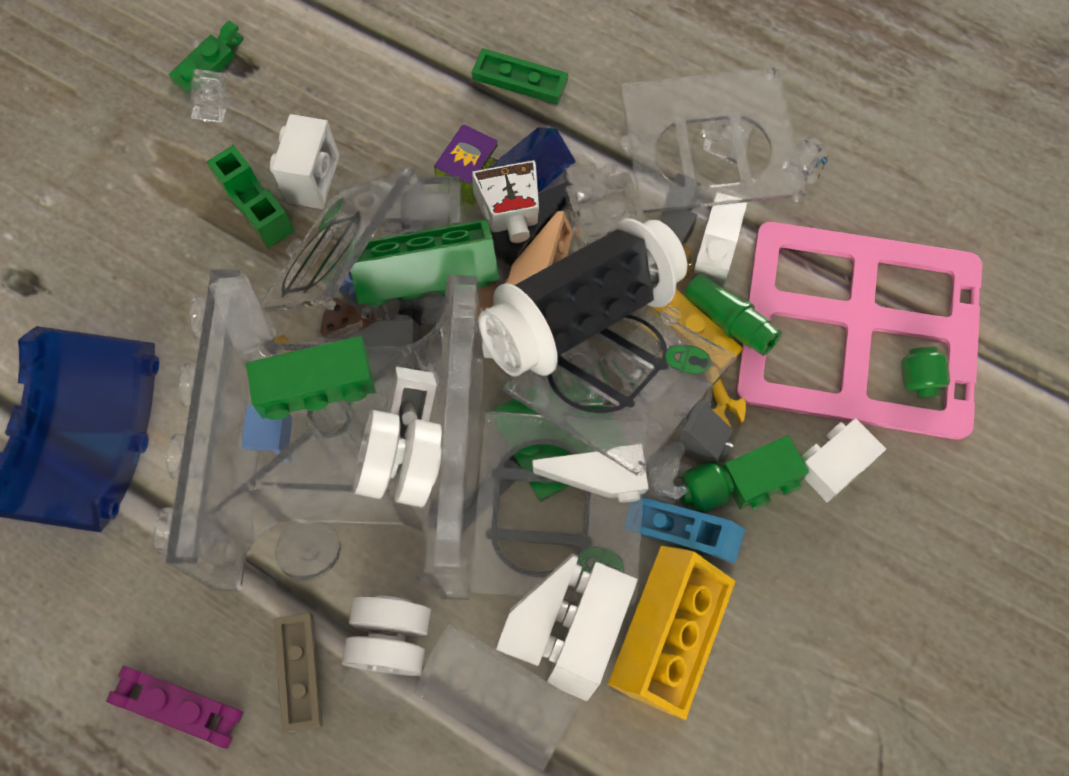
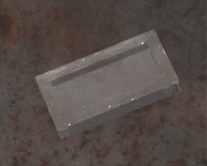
[209,274,273,356]

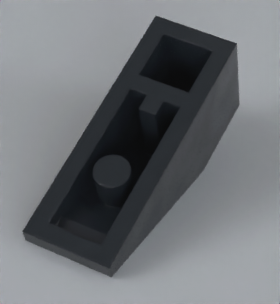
[489,181,573,267]

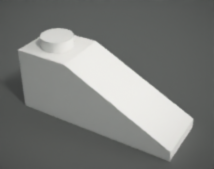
[692,194,747,288]
[532,445,649,503]

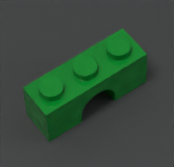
[206,144,295,248]

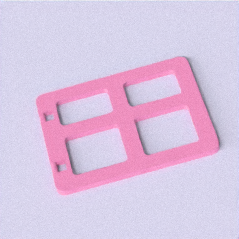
[736,222,982,440]

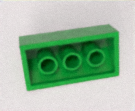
[349,219,499,306]

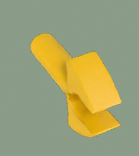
[703,368,746,427]

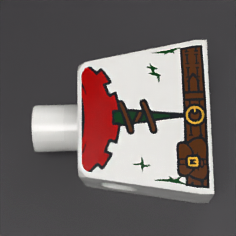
[472,160,539,243]

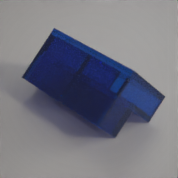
[487,127,576,193]

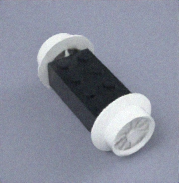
[478,218,687,376]

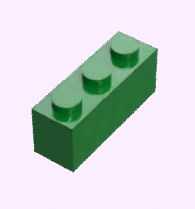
[246,336,376,420]

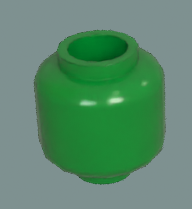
[901,347,950,398]
[678,461,734,513]

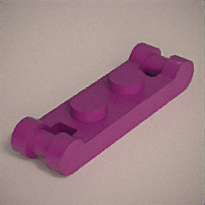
[106,665,244,749]

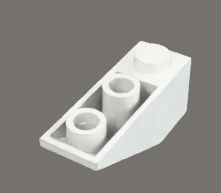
[496,554,582,666]

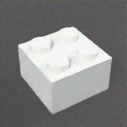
[270,114,340,209]

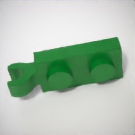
[168,21,244,97]

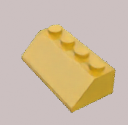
[607,546,736,720]

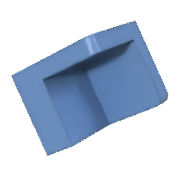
[241,405,293,459]

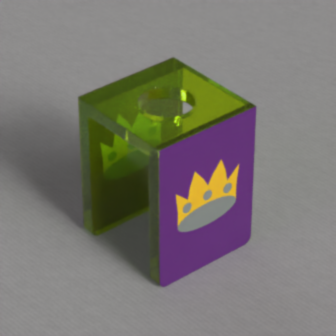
[434,125,500,206]

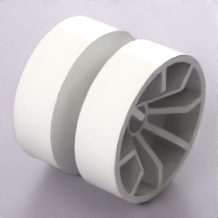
[353,410,442,507]
[342,595,431,676]

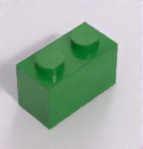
[724,435,809,510]

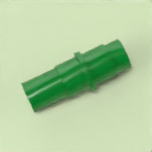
[684,273,782,356]

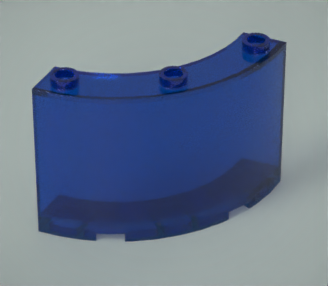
[0,326,160,533]

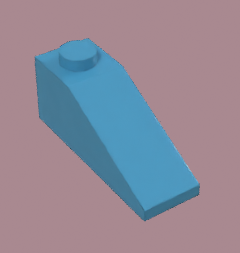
[623,496,745,564]

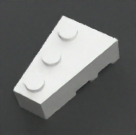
[546,562,638,701]

